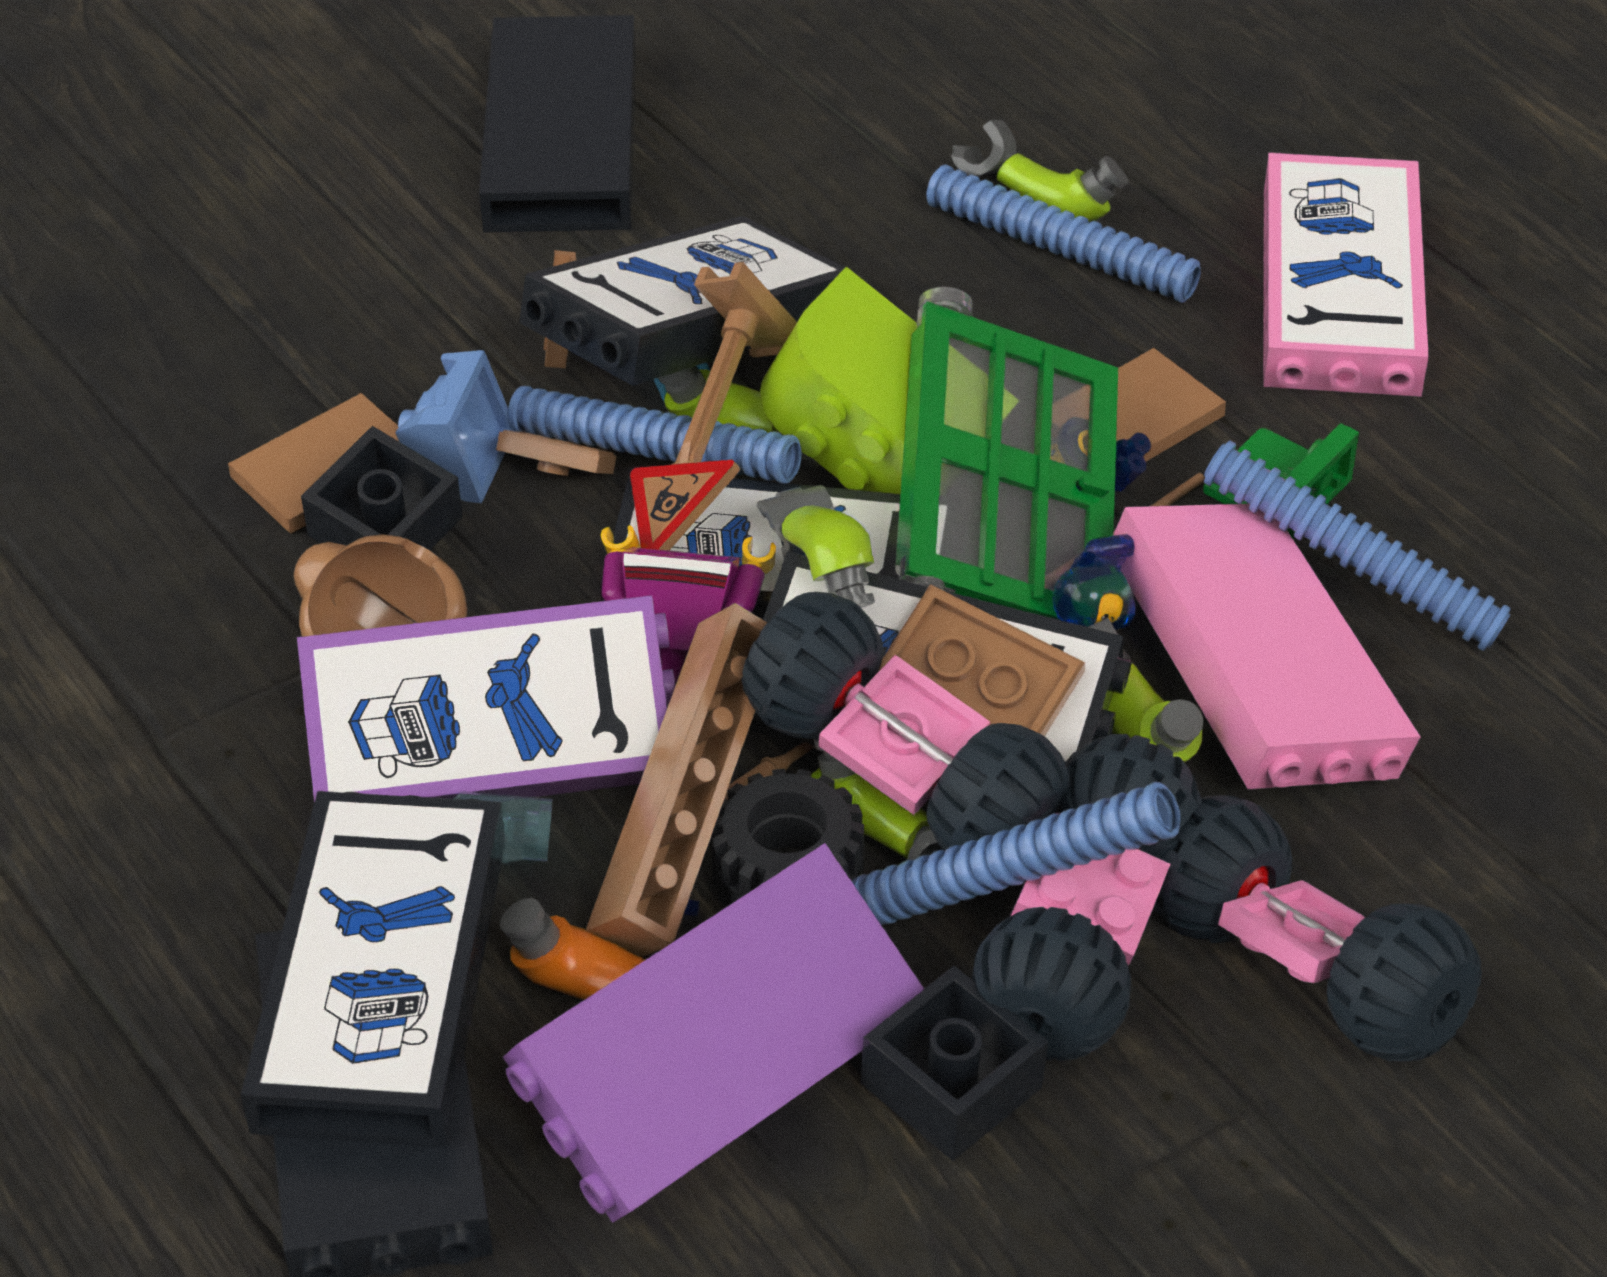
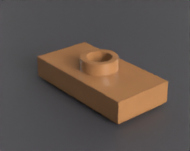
[496,430,617,476]

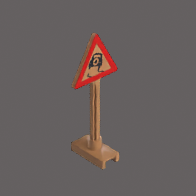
[630,262,797,550]

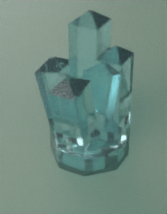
[453,791,553,863]

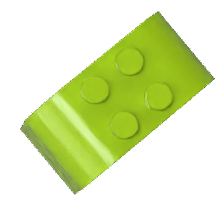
[760,267,1017,498]

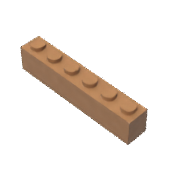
[586,603,767,957]

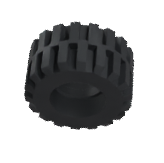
[711,769,864,905]

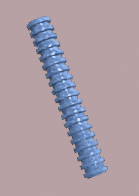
[927,164,1201,303]
[508,386,802,484]
[1204,440,1511,651]
[852,782,1180,925]

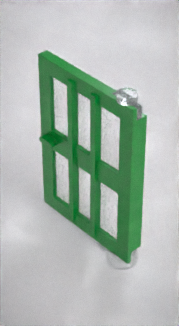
[895,287,1118,625]

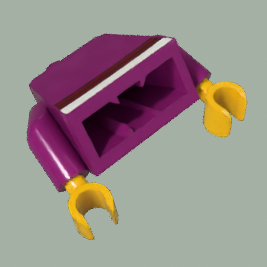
[601,525,776,682]

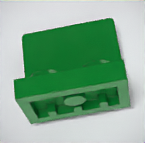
[1203,423,1359,539]

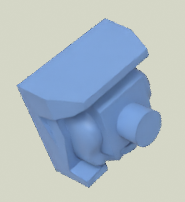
[395,350,512,503]

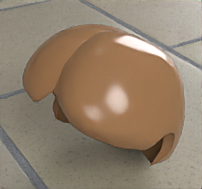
[294,535,467,637]

